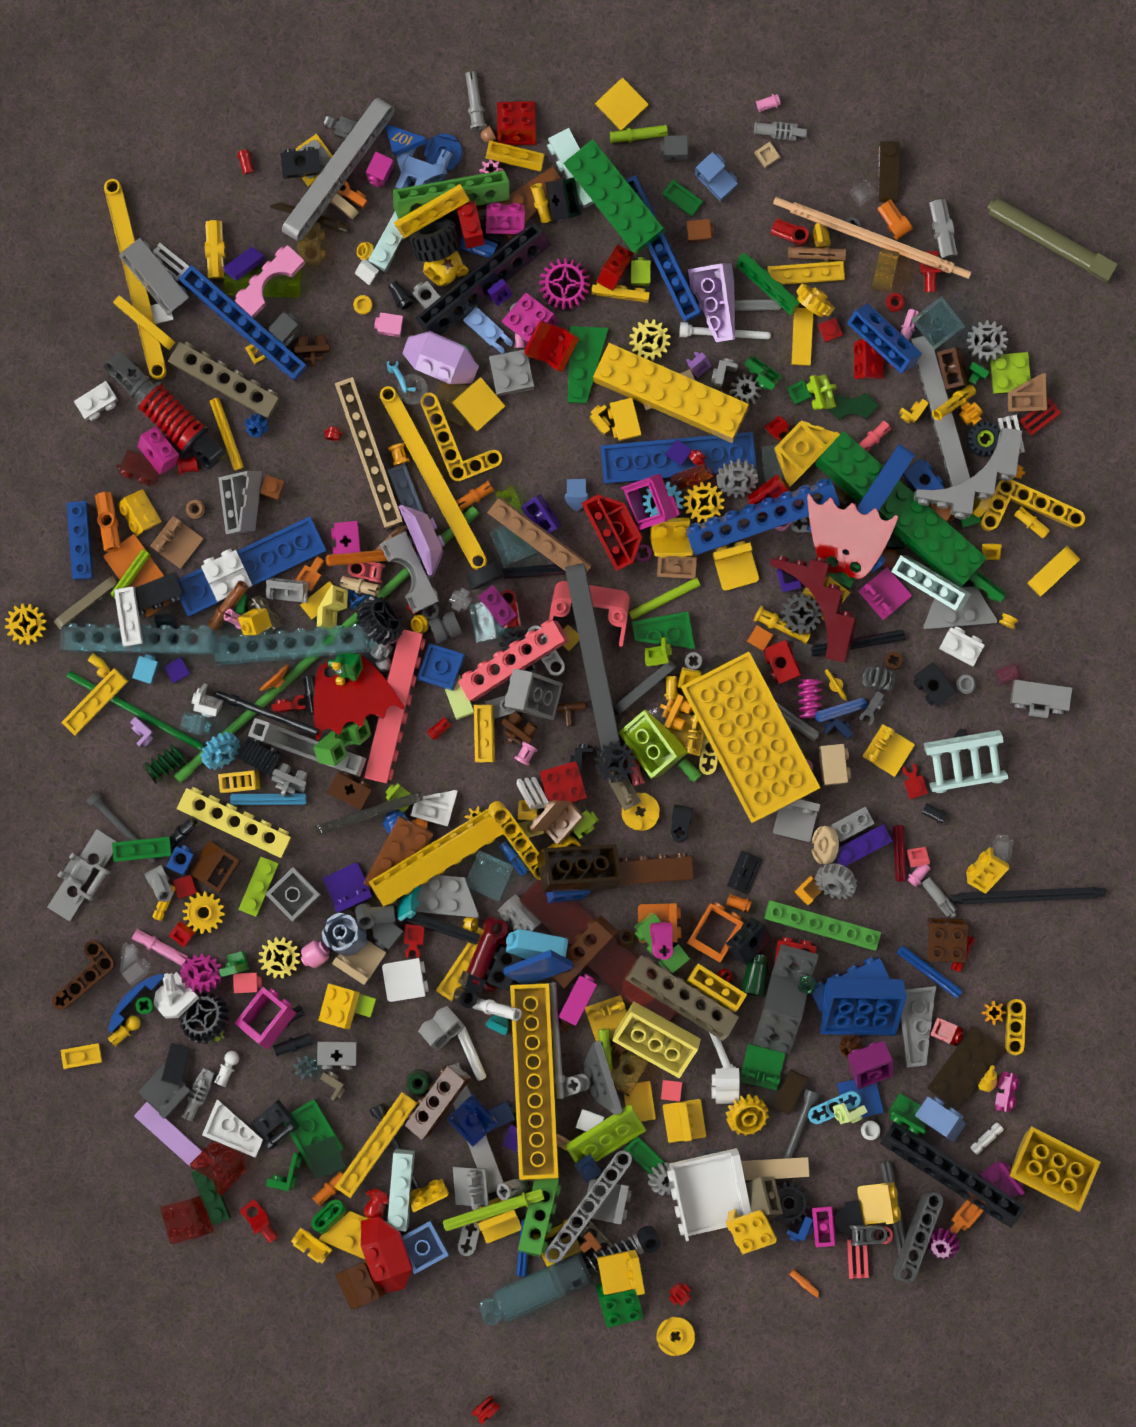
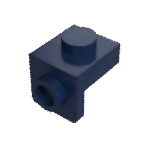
[823,718,853,740]
[574,1154,602,1183]

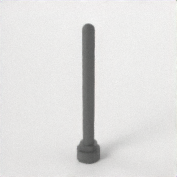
[86,791,157,863]
[784,1089,820,1158]

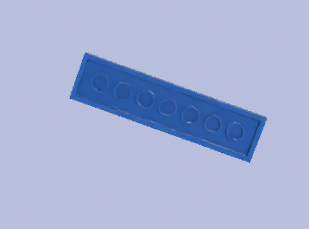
[600,432,756,484]
[180,516,327,617]

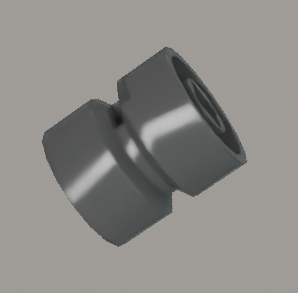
[428,611,462,644]

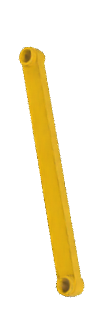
[104,179,167,380]
[380,386,487,570]

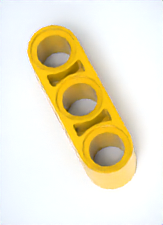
[1027,545,1080,597]
[1005,999,1026,1055]

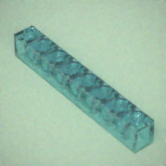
[60,623,216,654]
[214,624,370,665]

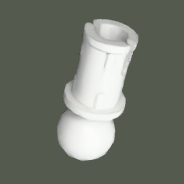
[214,1051,239,1087]

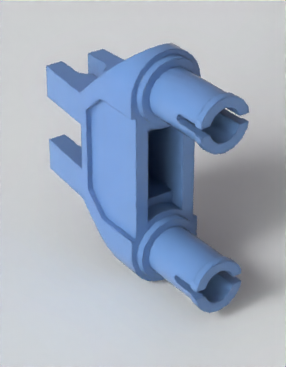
[395,147,453,189]

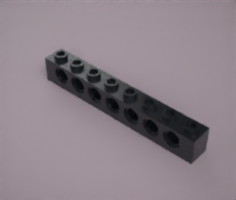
[415,222,551,335]
[880,1122,1026,1228]

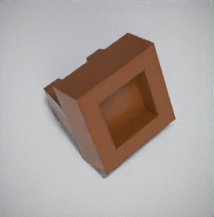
[579,1231,601,1253]

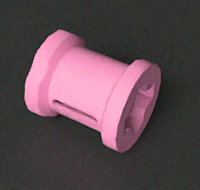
[514,742,538,767]

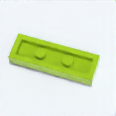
[238,857,279,917]

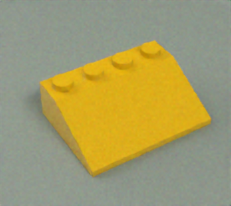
[1010,1126,1101,1212]

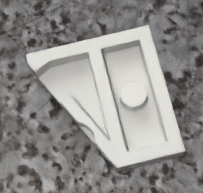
[411,790,458,827]

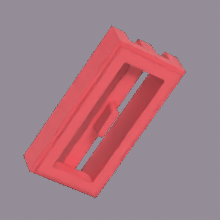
[847,1239,869,1279]

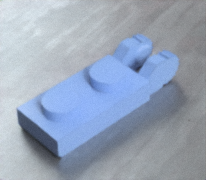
[463,307,514,354]

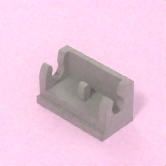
[266,578,309,603]

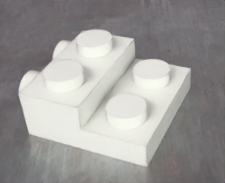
[201,549,253,602]

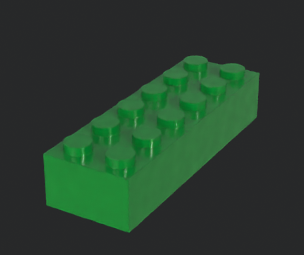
[563,139,666,255]

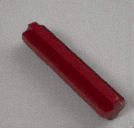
[893,825,906,882]

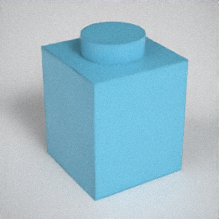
[132,654,159,684]

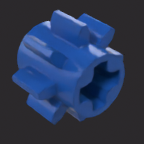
[244,414,269,437]

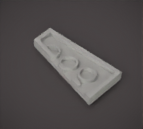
[901,986,936,1067]

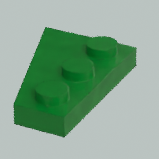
[631,611,695,649]

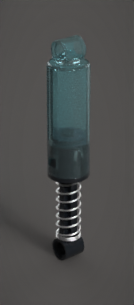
[479,1226,661,1325]

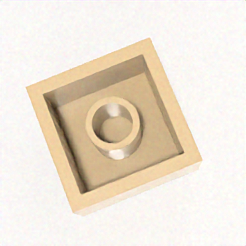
[818,744,851,786]

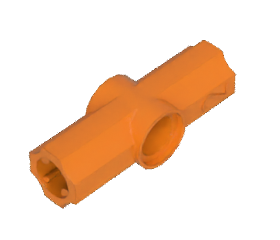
[95,492,121,552]

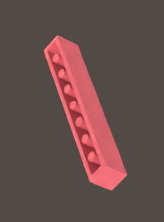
[364,630,426,784]

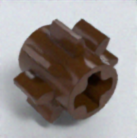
[839,1035,864,1058]

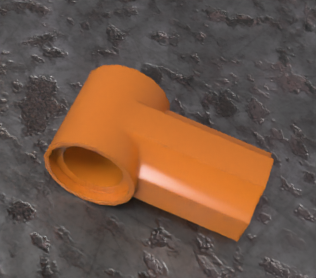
[877,199,913,240]

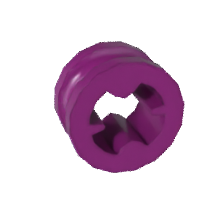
[636,544,652,562]

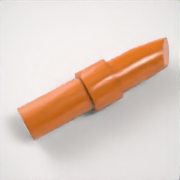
[789,1269,819,1298]

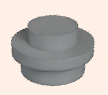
[956,675,976,694]

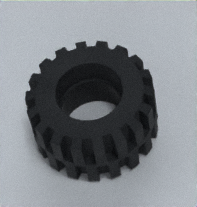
[409,218,461,262]

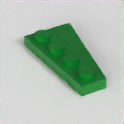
[567,326,608,404]

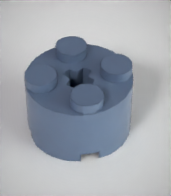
[322,913,367,956]

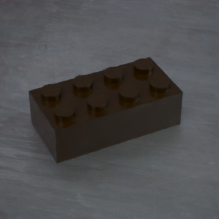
[537,844,623,893]

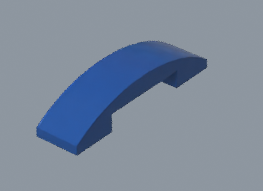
[108,974,164,1033]

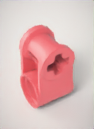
[348,562,385,584]

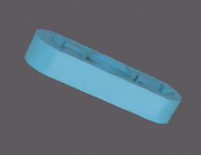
[808,1090,862,1124]

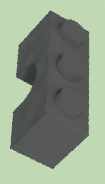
[268,312,302,349]

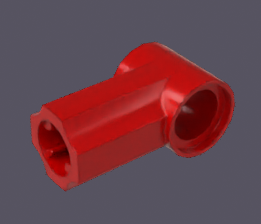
[770,218,809,246]
[500,589,521,629]

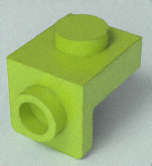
[645,637,672,666]

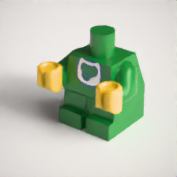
[328,653,363,685]

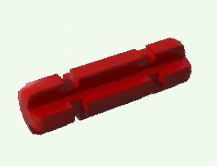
[951,935,975,972]

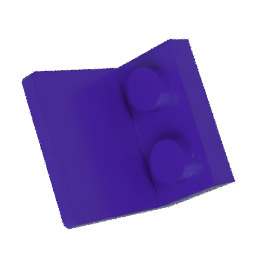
[323,863,373,913]

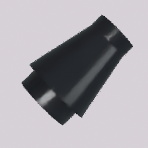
[388,281,414,310]

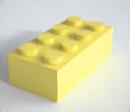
[612,1002,701,1078]

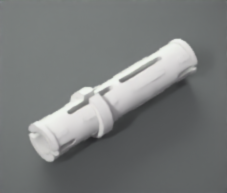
[472,997,522,1021]

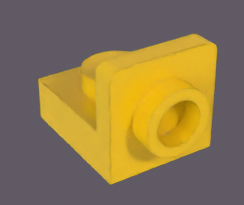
[899,399,929,424]
[590,404,611,436]

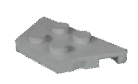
[923,586,997,629]
[416,875,480,918]

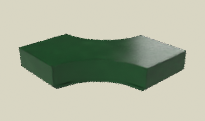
[827,393,879,421]

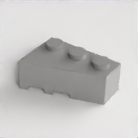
[218,471,262,534]

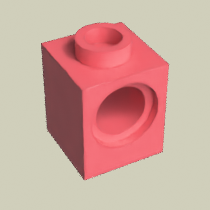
[233,973,262,993]

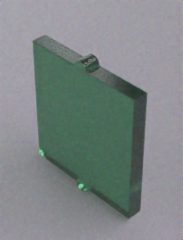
[304,1136,346,1179]

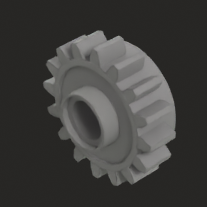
[815,864,857,900]

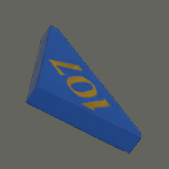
[385,125,427,156]

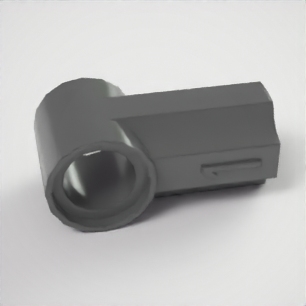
[355,904,395,929]

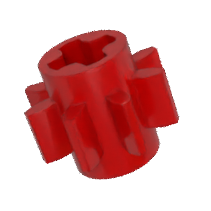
[668,1282,692,1306]

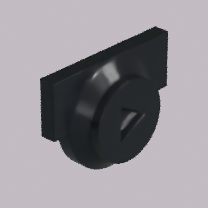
[835,1200,863,1239]

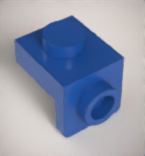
[785,1216,814,1242]

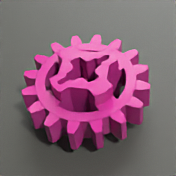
[180,953,221,993]

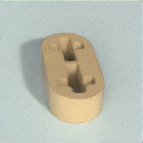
[331,193,359,220]

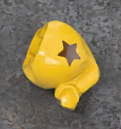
[423,251,469,286]

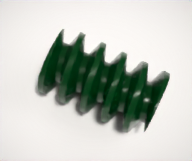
[144,744,187,784]

